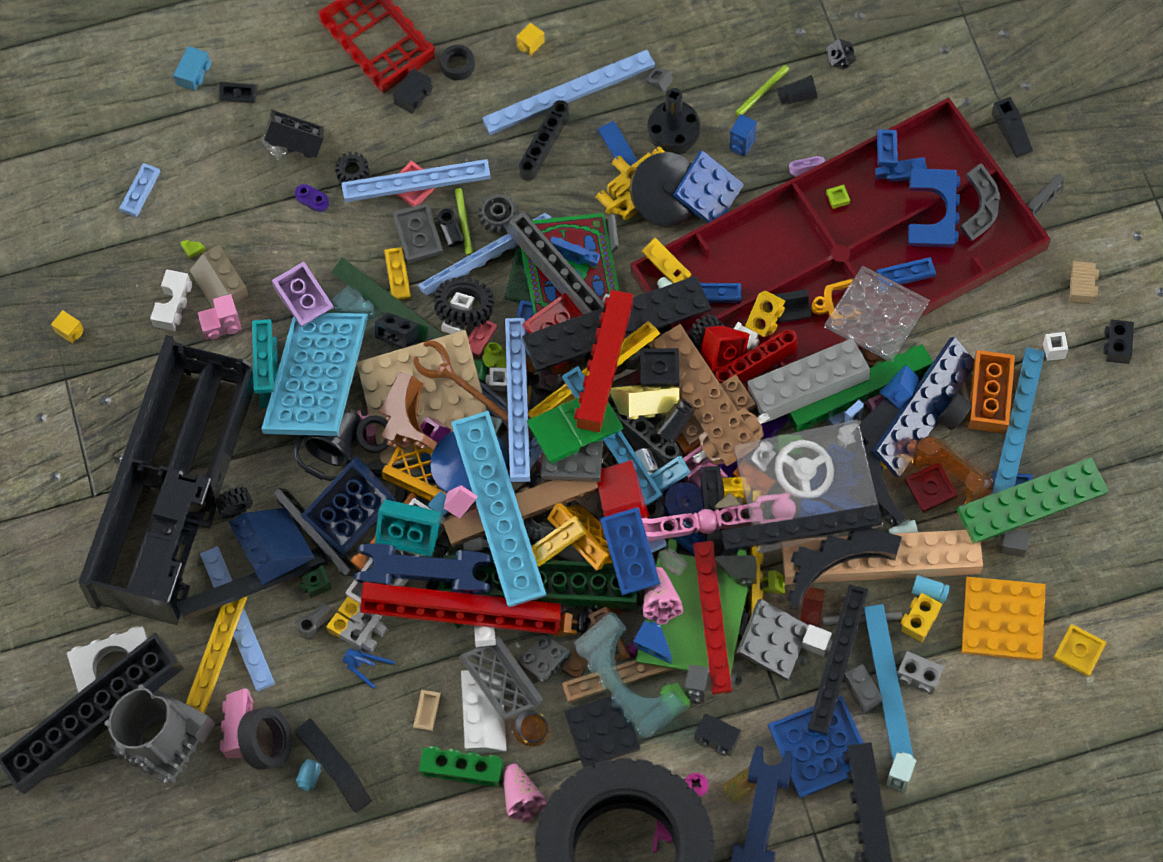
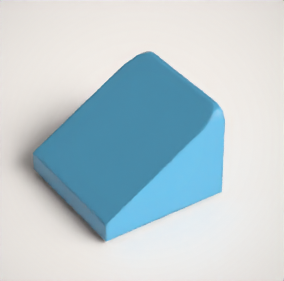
[428,491,449,518]

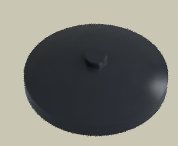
[630,152,695,227]

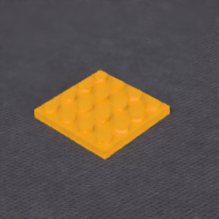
[961,577,1046,661]

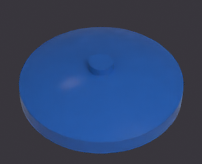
[431,431,508,494]

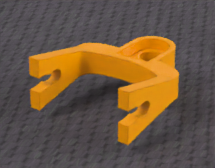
[811,279,861,323]

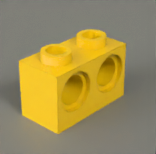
[745,291,785,337]
[900,593,942,643]

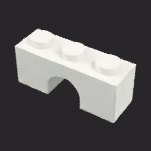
[150,269,192,331]

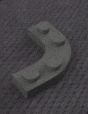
[959,163,1000,241]

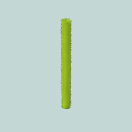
[735,65,789,117]
[455,188,473,256]

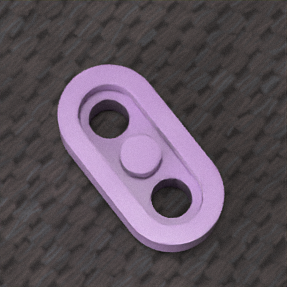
[789,156,825,177]

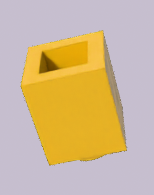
[516,23,545,56]
[51,310,84,343]

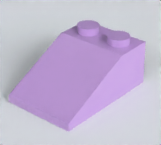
[272,262,334,327]

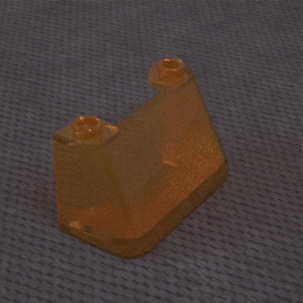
[912,436,993,505]

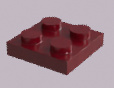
[904,463,957,513]

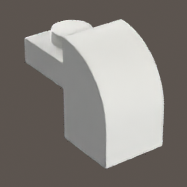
[441,292,474,334]

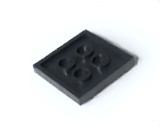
[564,693,640,768]

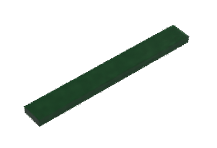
[331,258,446,342]

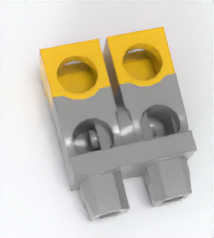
[326,596,388,653]

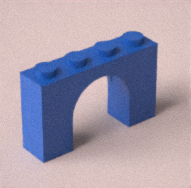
[908,169,960,248]

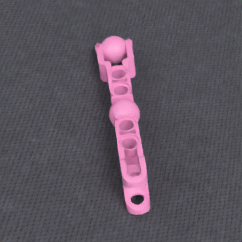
[642,493,796,542]

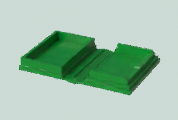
[526,397,624,464]

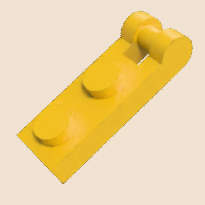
[641,238,692,283]

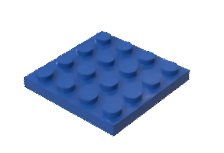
[768,695,863,799]

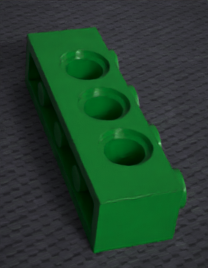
[419,746,504,788]

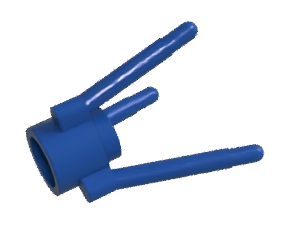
[343,648,395,689]

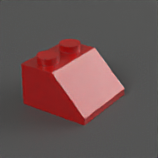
[700,326,750,372]

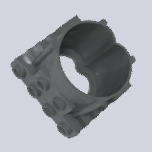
[105,685,216,784]

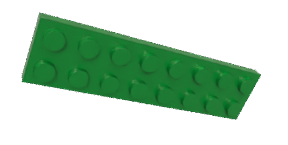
[956,457,1109,544]

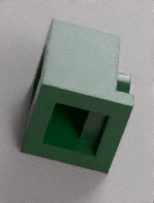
[300,566,332,598]

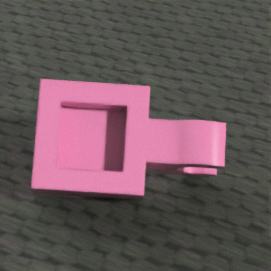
[357,408,377,444]

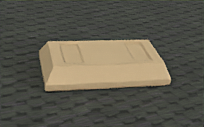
[413,690,441,731]

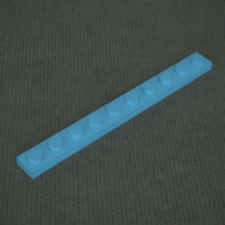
[992,347,1045,494]

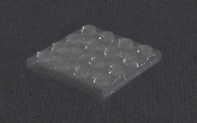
[825,266,929,363]

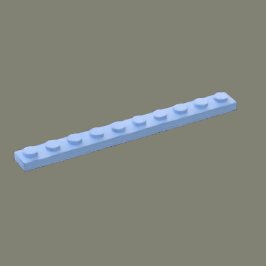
[482,50,655,135]
[505,318,530,482]

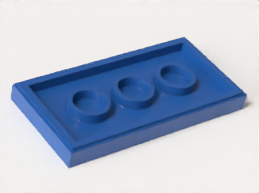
[600,507,661,595]

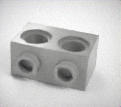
[897,651,944,694]

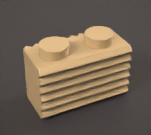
[1069,261,1099,304]

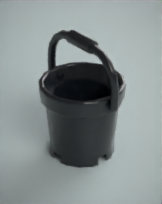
[294,406,362,481]

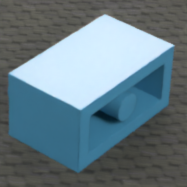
[173,46,211,91]

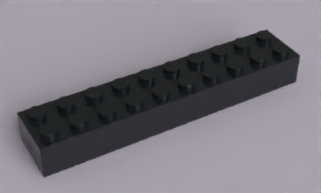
[0,633,184,794]

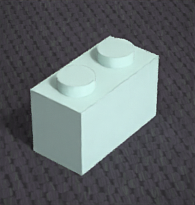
[886,753,916,793]

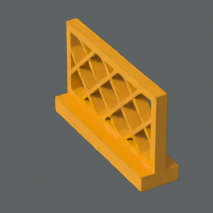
[382,443,446,501]
[547,503,613,570]

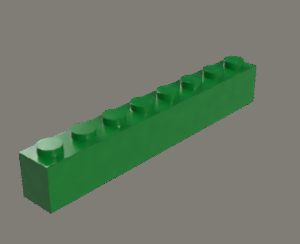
[786,344,933,433]

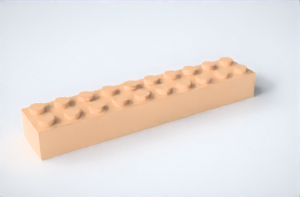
[782,530,983,585]

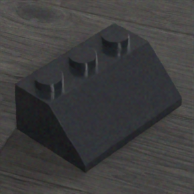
[264,109,324,158]

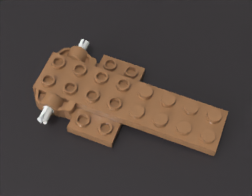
[648,324,770,467]

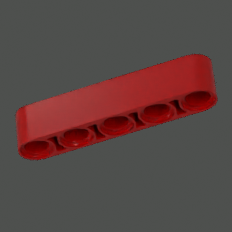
[715,330,798,384]

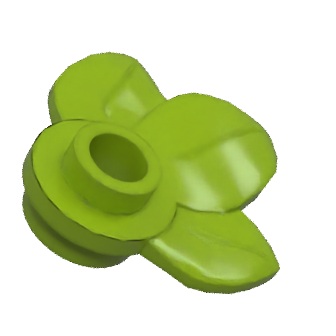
[482,342,507,368]

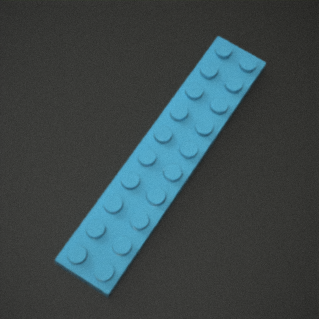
[451,411,546,607]

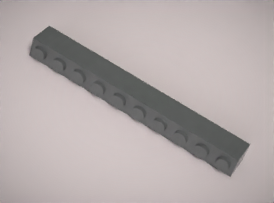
[506,212,643,370]

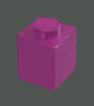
[420,417,452,444]

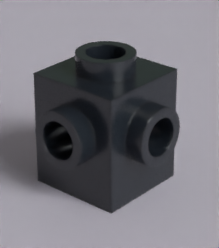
[826,38,856,70]

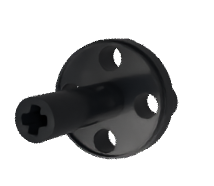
[647,88,700,154]

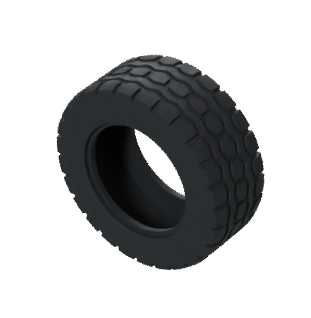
[535,758,714,862]

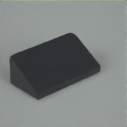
[219,82,258,103]

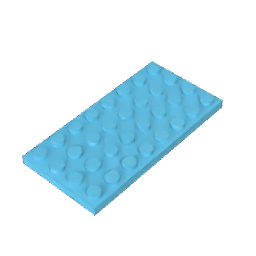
[262,313,368,436]

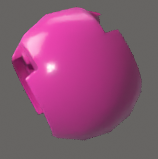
[685,772,709,797]

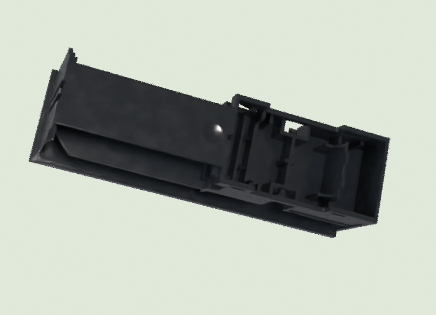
[78,335,254,625]

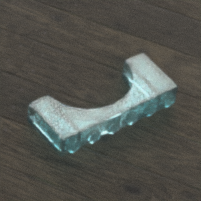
[574,612,687,737]

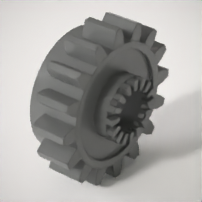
[478,194,519,234]
[525,516,557,541]

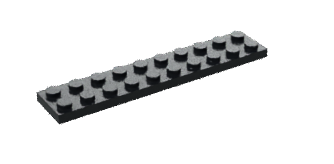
[521,276,711,372]

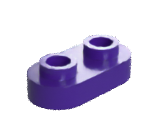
[295,184,329,212]

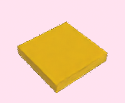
[1053,624,1107,677]

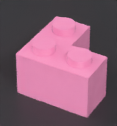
[197,294,242,340]

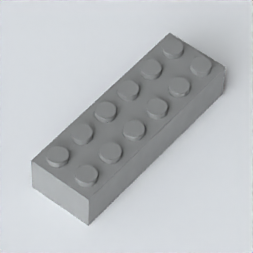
[747,338,870,423]

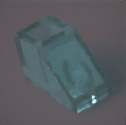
[332,285,376,319]

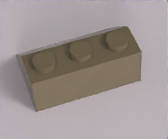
[190,245,249,308]

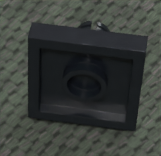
[640,348,680,387]

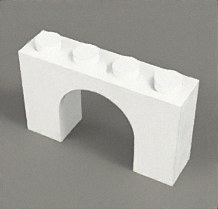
[67,626,148,693]

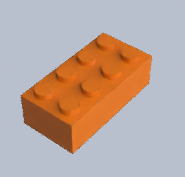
[967,350,1015,434]

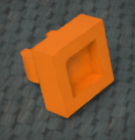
[554,613,577,638]

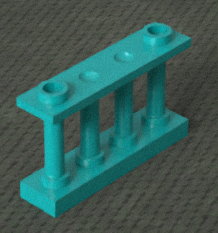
[252,319,278,409]

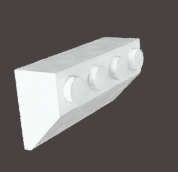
[461,671,507,754]

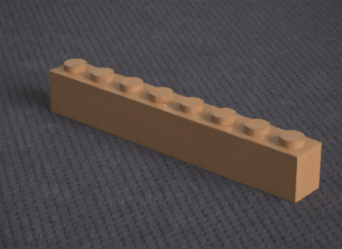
[443,480,598,548]

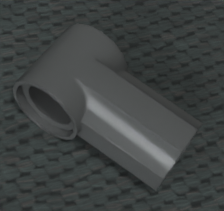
[298,603,335,639]

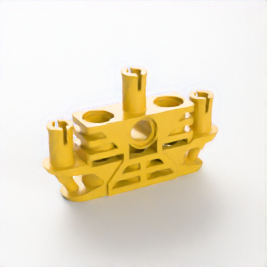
[596,146,665,220]

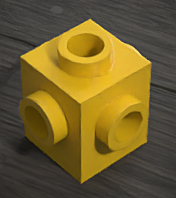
[722,477,750,505]

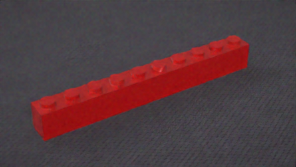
[360,582,561,634]

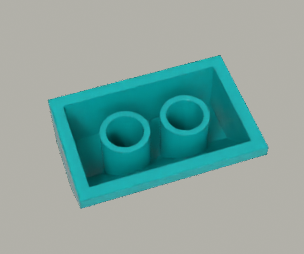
[375,499,442,557]

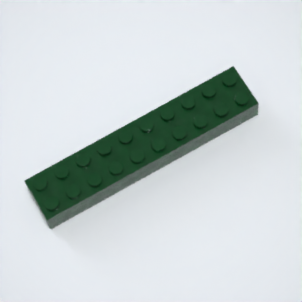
[440,555,640,610]

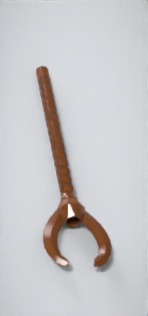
[413,341,530,433]

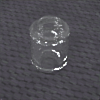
[658,548,688,577]

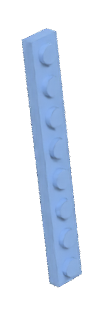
[342,159,491,202]
[418,213,551,295]
[200,546,275,692]

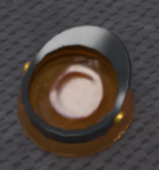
[513,711,550,747]

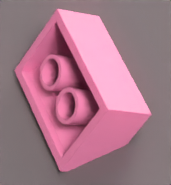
[220,689,253,758]

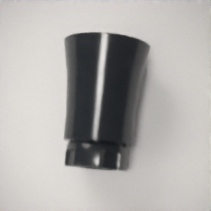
[777,75,818,105]
[654,398,695,443]

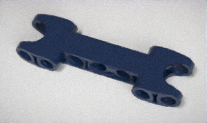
[354,543,493,594]
[731,746,792,862]

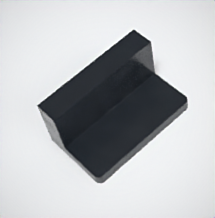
[770,289,811,324]

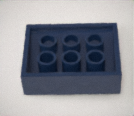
[301,456,396,555]
[228,508,315,585]

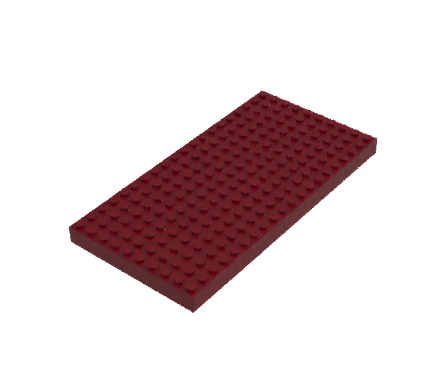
[630,97,1051,392]

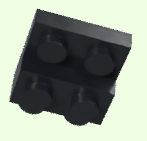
[529,368,566,410]

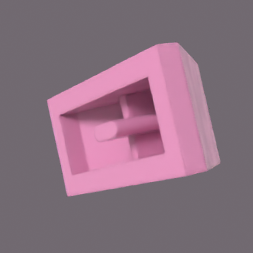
[444,486,477,518]

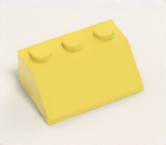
[610,385,679,419]

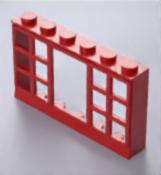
[318,0,435,94]

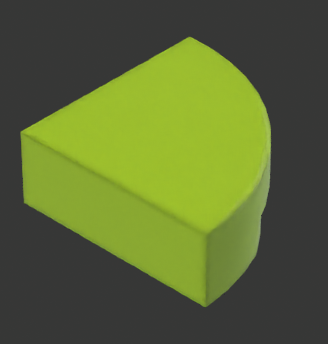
[180,240,206,259]

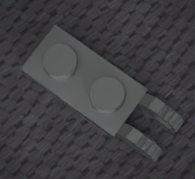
[1027,174,1064,216]

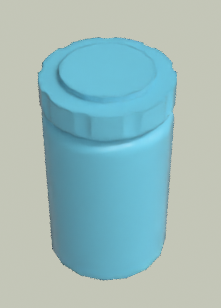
[911,575,950,604]

